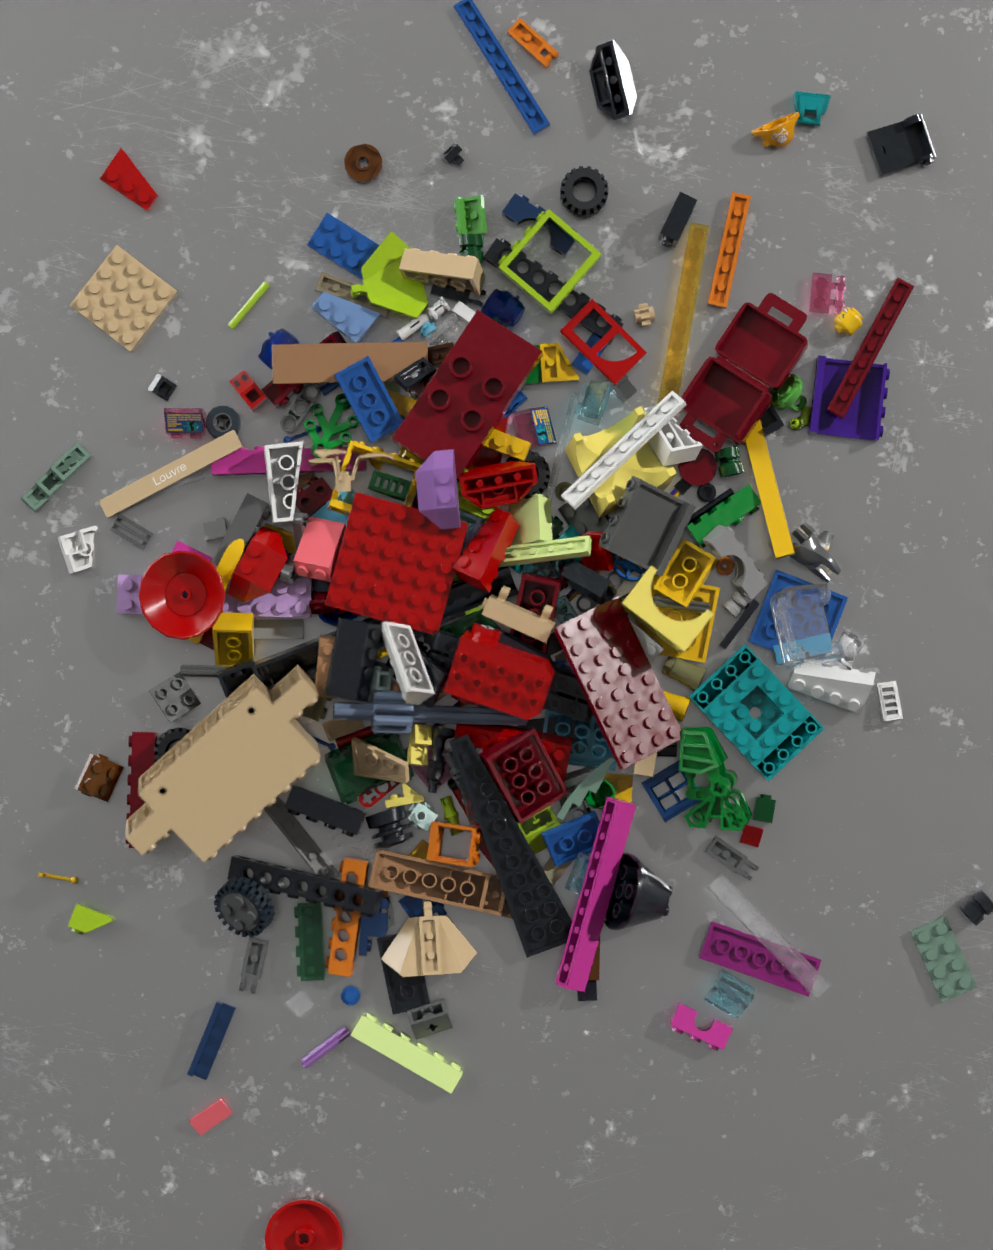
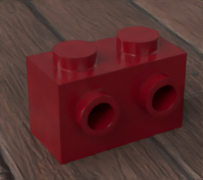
[295,477,333,518]

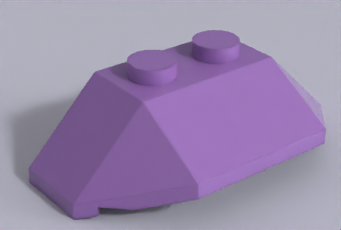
[415,450,461,529]

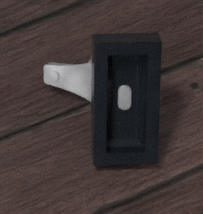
[394,357,436,398]

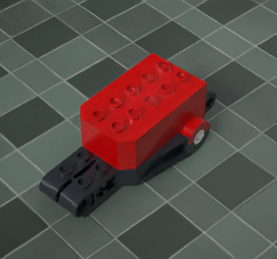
[428,622,593,723]

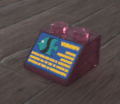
[510,406,557,450]
[164,408,206,439]

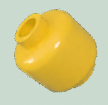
[834,307,863,336]

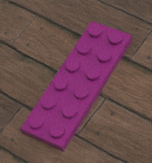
[699,921,822,997]

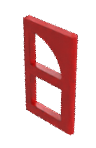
[560,299,647,386]

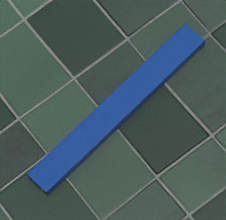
[453,0,550,135]

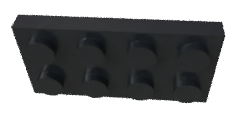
[377,934,430,1015]

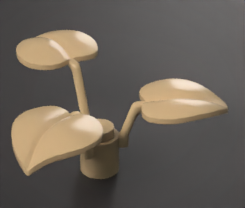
[309,449,394,491]

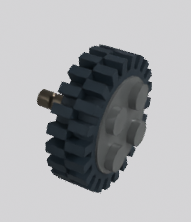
[214,877,275,938]

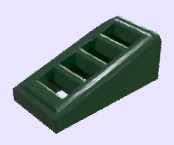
[367,470,411,502]

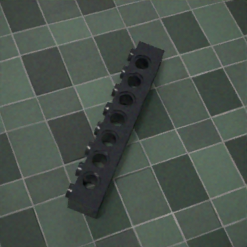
[483,238,624,345]
[227,855,383,917]

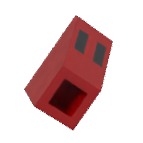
[229,370,268,412]

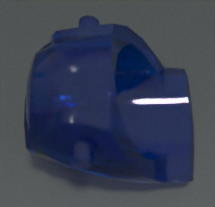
[480,289,525,327]
[258,328,300,369]

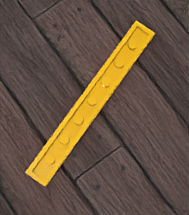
[746,420,795,559]

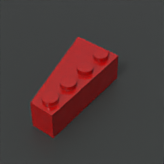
[452,508,519,593]

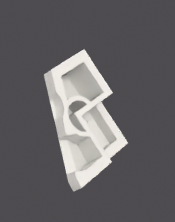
[57,525,97,574]

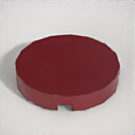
[679,448,717,487]

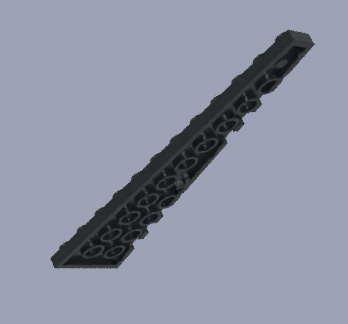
[449,734,572,958]

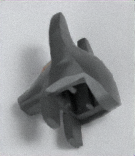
[789,522,841,583]

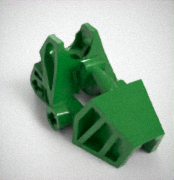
[679,727,752,831]

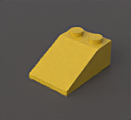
[654,538,718,608]
[212,612,254,666]

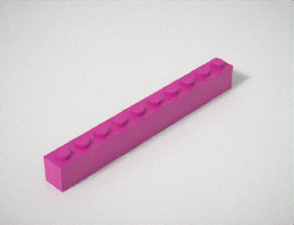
[555,797,636,992]

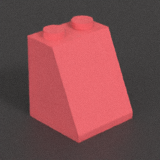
[293,517,346,582]

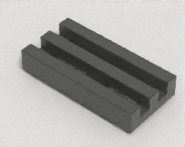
[110,514,153,550]

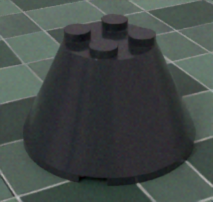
[604,853,673,930]

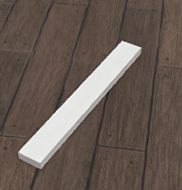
[561,391,686,510]

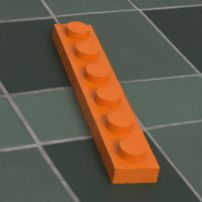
[707,192,751,309]

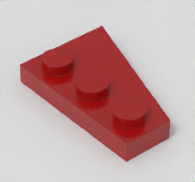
[99,148,158,212]

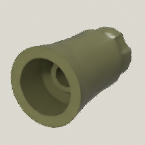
[661,656,707,691]

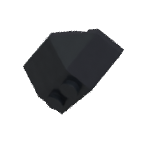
[589,40,637,120]

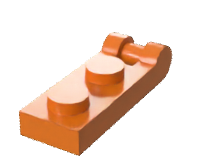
[507,18,559,69]

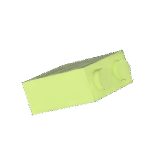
[509,494,552,546]

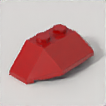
[459,461,538,509]
[227,526,288,603]

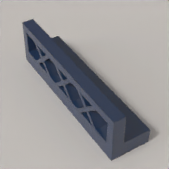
[187,1000,236,1080]

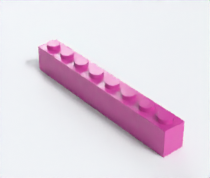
[211,445,367,476]

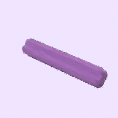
[301,1027,351,1068]

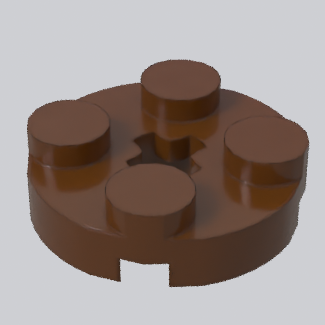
[344,144,382,183]

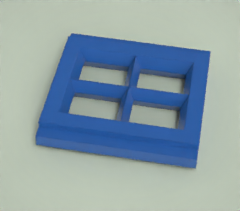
[641,760,702,823]

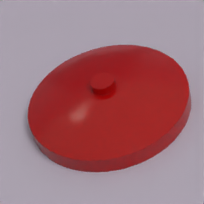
[265,1199,343,1250]

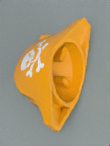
[752,112,800,147]

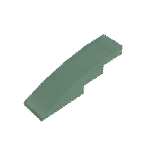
[21,443,91,513]
[556,757,614,820]

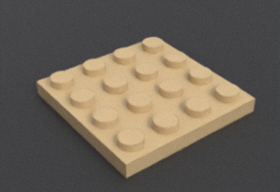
[70,245,178,352]

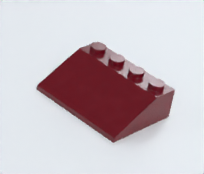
[479,728,569,824]

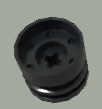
[365,805,413,849]

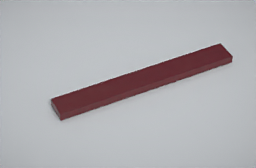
[826,277,914,420]

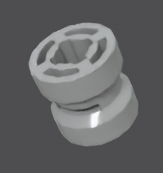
[722,591,749,618]

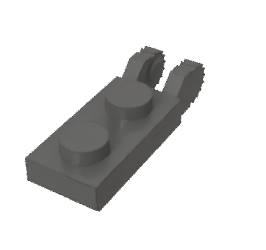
[705,835,759,880]
[239,937,269,994]

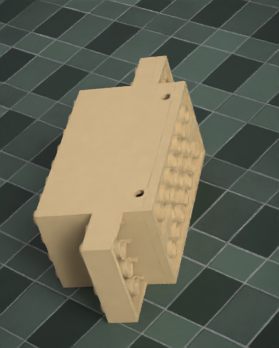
[125,665,321,862]

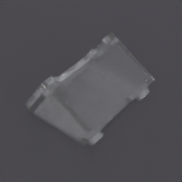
[770,583,844,670]

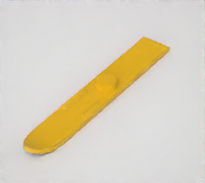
[188,538,244,645]

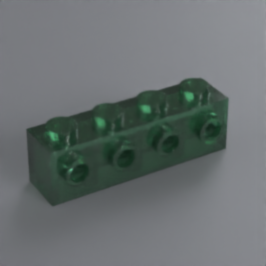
[294,901,325,981]

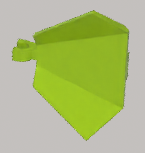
[350,231,429,319]

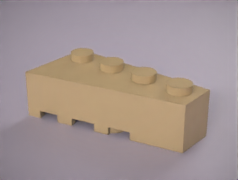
[399,248,485,296]

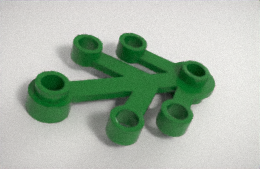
[304,393,359,458]

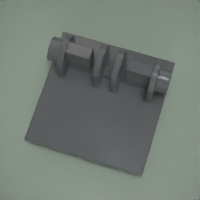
[149,672,201,723]

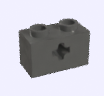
[407,999,453,1040]

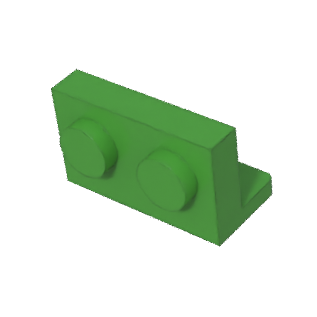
[454,195,487,235]

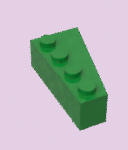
[685,484,761,548]

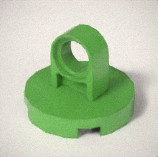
[770,373,807,411]

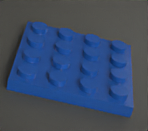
[748,570,848,664]

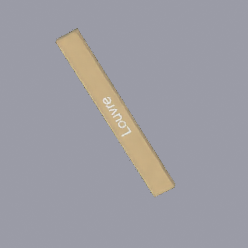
[99,430,243,518]

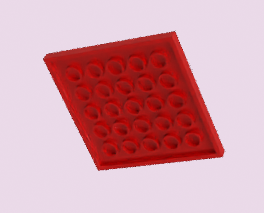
[325,492,469,635]

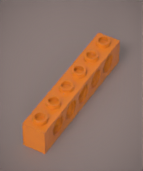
[325,857,370,977]

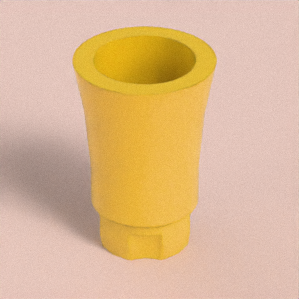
[663,691,691,723]

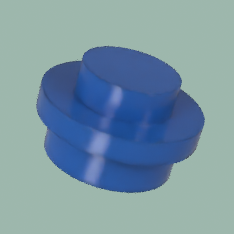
[341,986,360,1006]

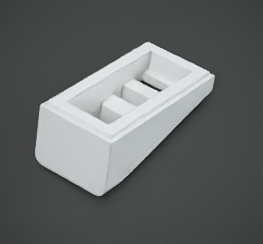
[877,681,903,722]

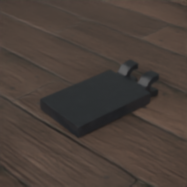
[386,649,449,708]

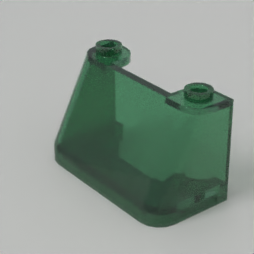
[324,733,414,804]

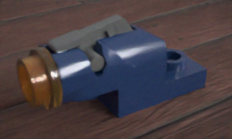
[359,890,393,956]

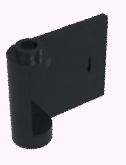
[867,113,936,176]

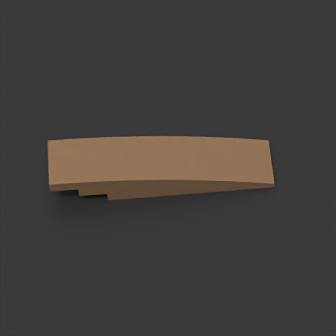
[272,342,428,384]
[368,849,513,919]

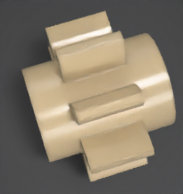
[634,303,655,327]

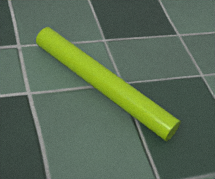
[228,281,270,330]

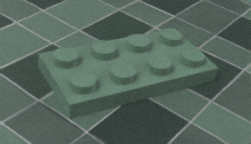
[910,916,977,1003]

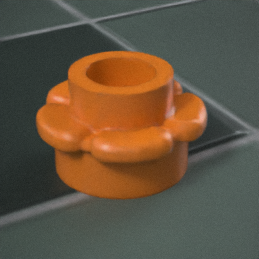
[715,557,734,575]

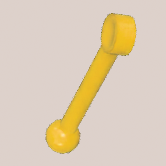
[38,872,78,884]

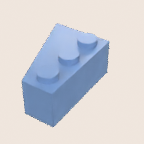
[312,292,381,343]

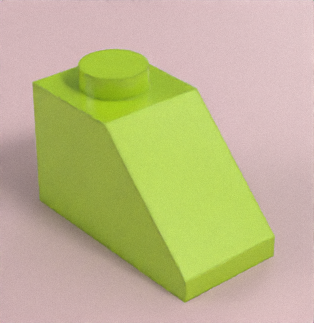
[68,904,115,935]

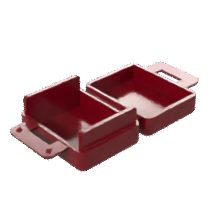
[679,293,808,452]

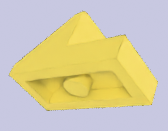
[385,783,425,808]

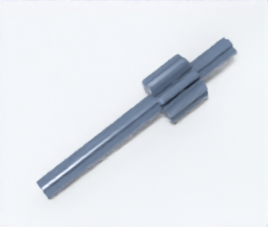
[333,691,528,734]

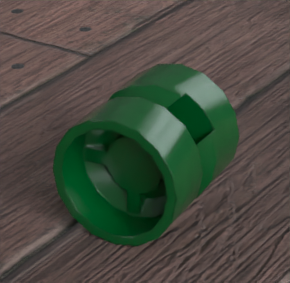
[459,234,484,264]
[714,446,745,478]

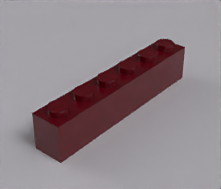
[126,732,158,848]

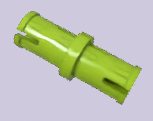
[440,795,463,836]

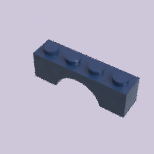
[502,193,577,258]

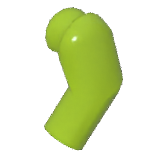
[789,406,812,430]

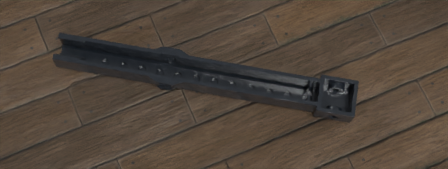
[217,566,518,698]

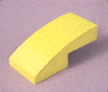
[407,724,432,766]

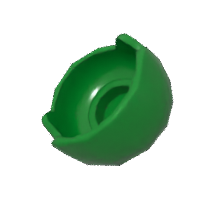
[584,779,616,809]

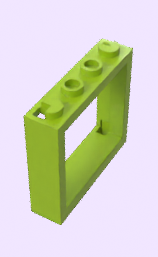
[498,209,602,315]

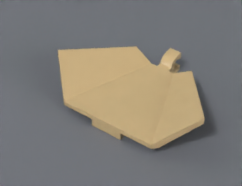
[381,901,477,977]

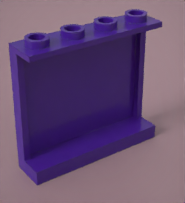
[808,355,890,442]

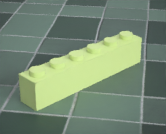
[350,1013,463,1094]

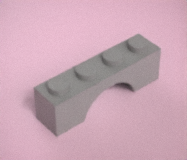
[702,525,768,600]

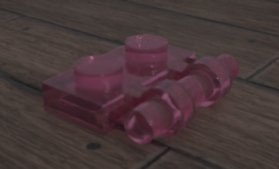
[809,273,846,315]

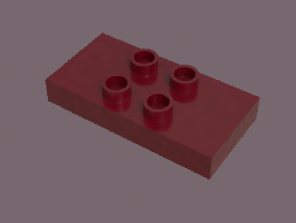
[392,310,543,484]

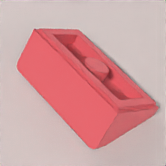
[189,1098,233,1136]

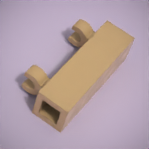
[481,586,556,643]

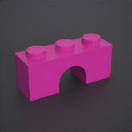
[669,1003,733,1051]

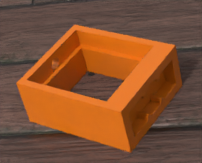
[427,821,483,867]

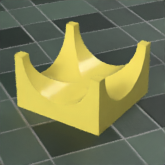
[565,406,677,518]
[621,566,713,654]

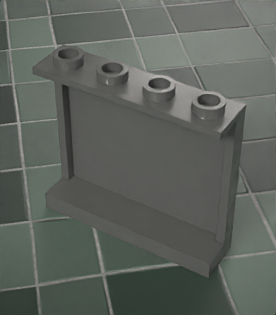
[598,475,696,576]

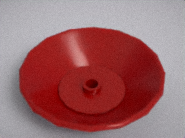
[139,550,225,640]

